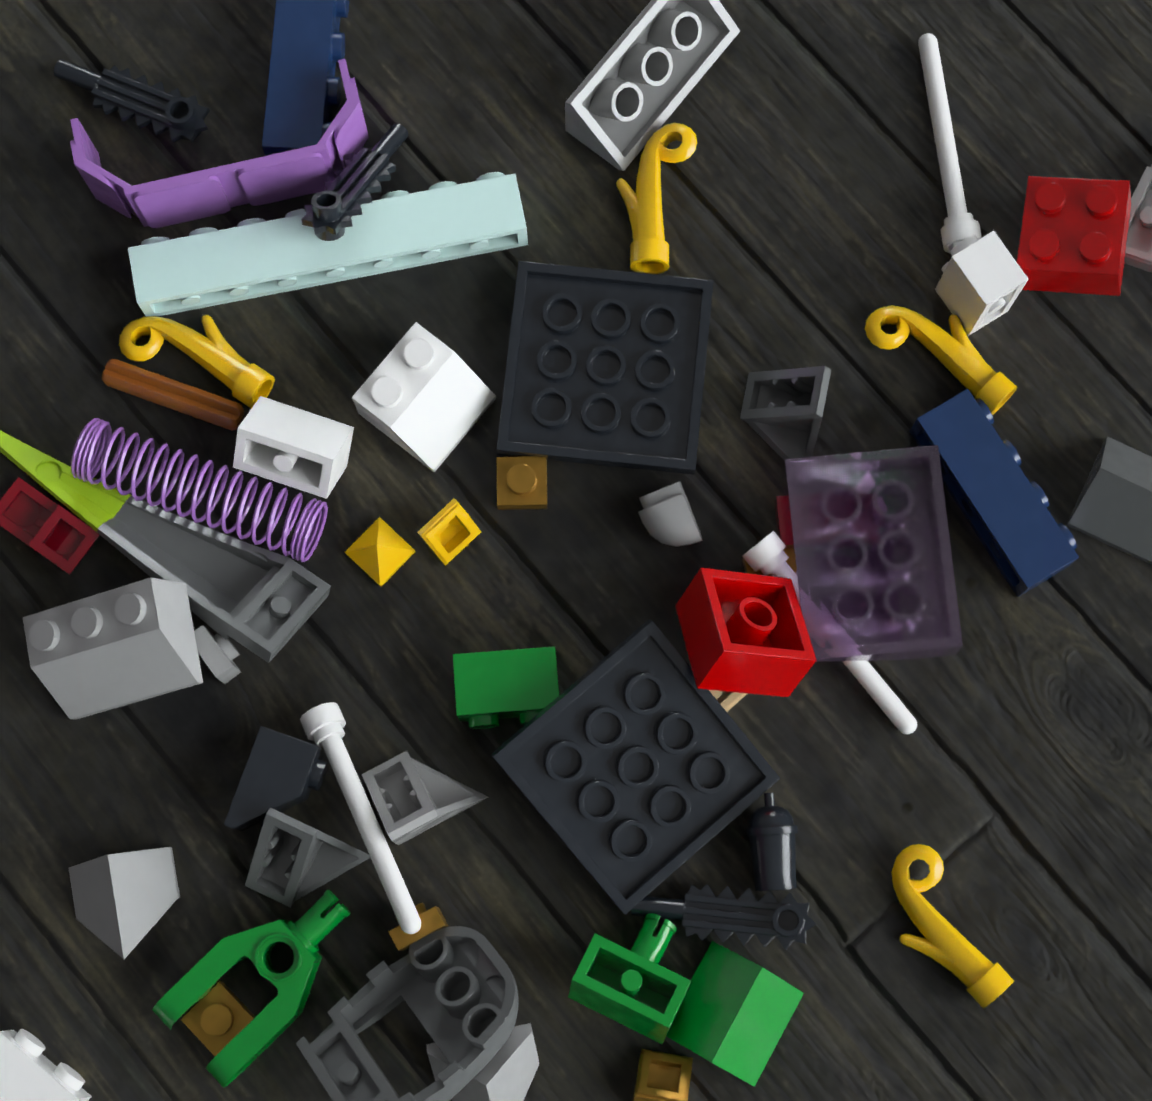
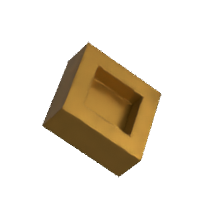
[497,456,547,510]
[388,903,448,951]
[181,982,255,1056]

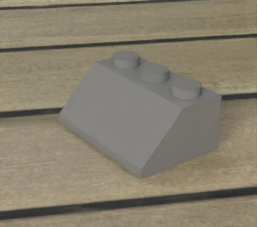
[23,577,203,720]

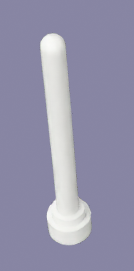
[918,33,982,253]
[742,531,917,734]
[300,702,421,934]

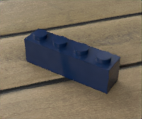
[262,0,349,156]
[909,389,1079,597]

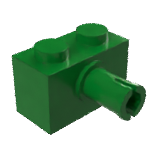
[568,913,691,1045]

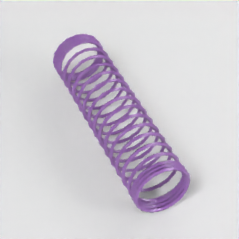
[71,418,328,562]

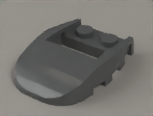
[296,926,519,1101]

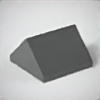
[1066,436,1152,565]

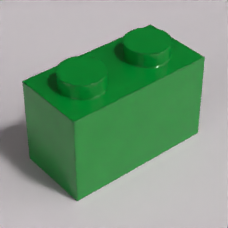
[453,646,559,729]

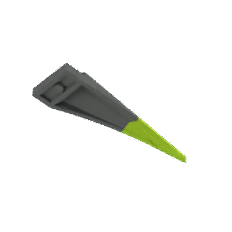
[0,431,331,663]

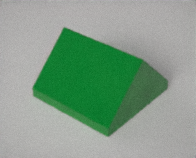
[667,941,804,1087]

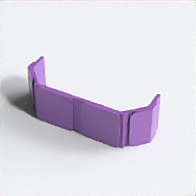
[70,59,369,228]

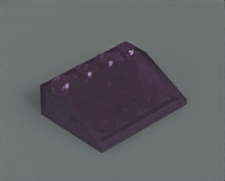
[785,445,963,662]

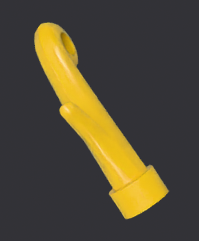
[616,123,697,274]
[865,305,1017,415]
[119,315,275,409]
[891,844,1014,1009]

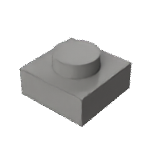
[194,625,241,684]

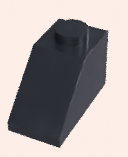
[224,726,329,831]

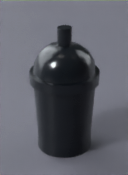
[746,793,798,891]

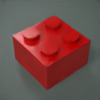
[1017,176,1131,296]
[675,568,817,697]

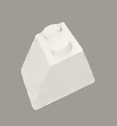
[352,322,496,472]

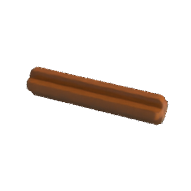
[102,359,244,431]

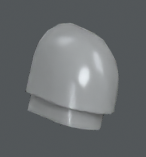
[638,482,703,547]

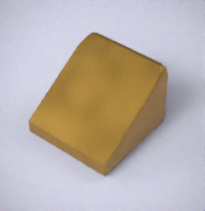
[633,1049,693,1101]

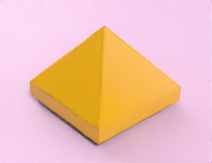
[417,498,481,566]
[345,517,416,587]

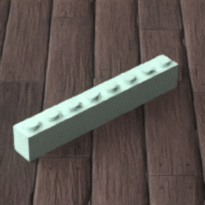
[128,172,528,316]

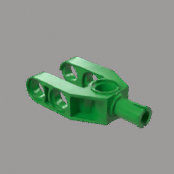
[152,889,351,1088]

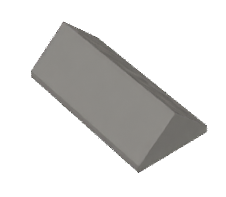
[565,0,740,171]

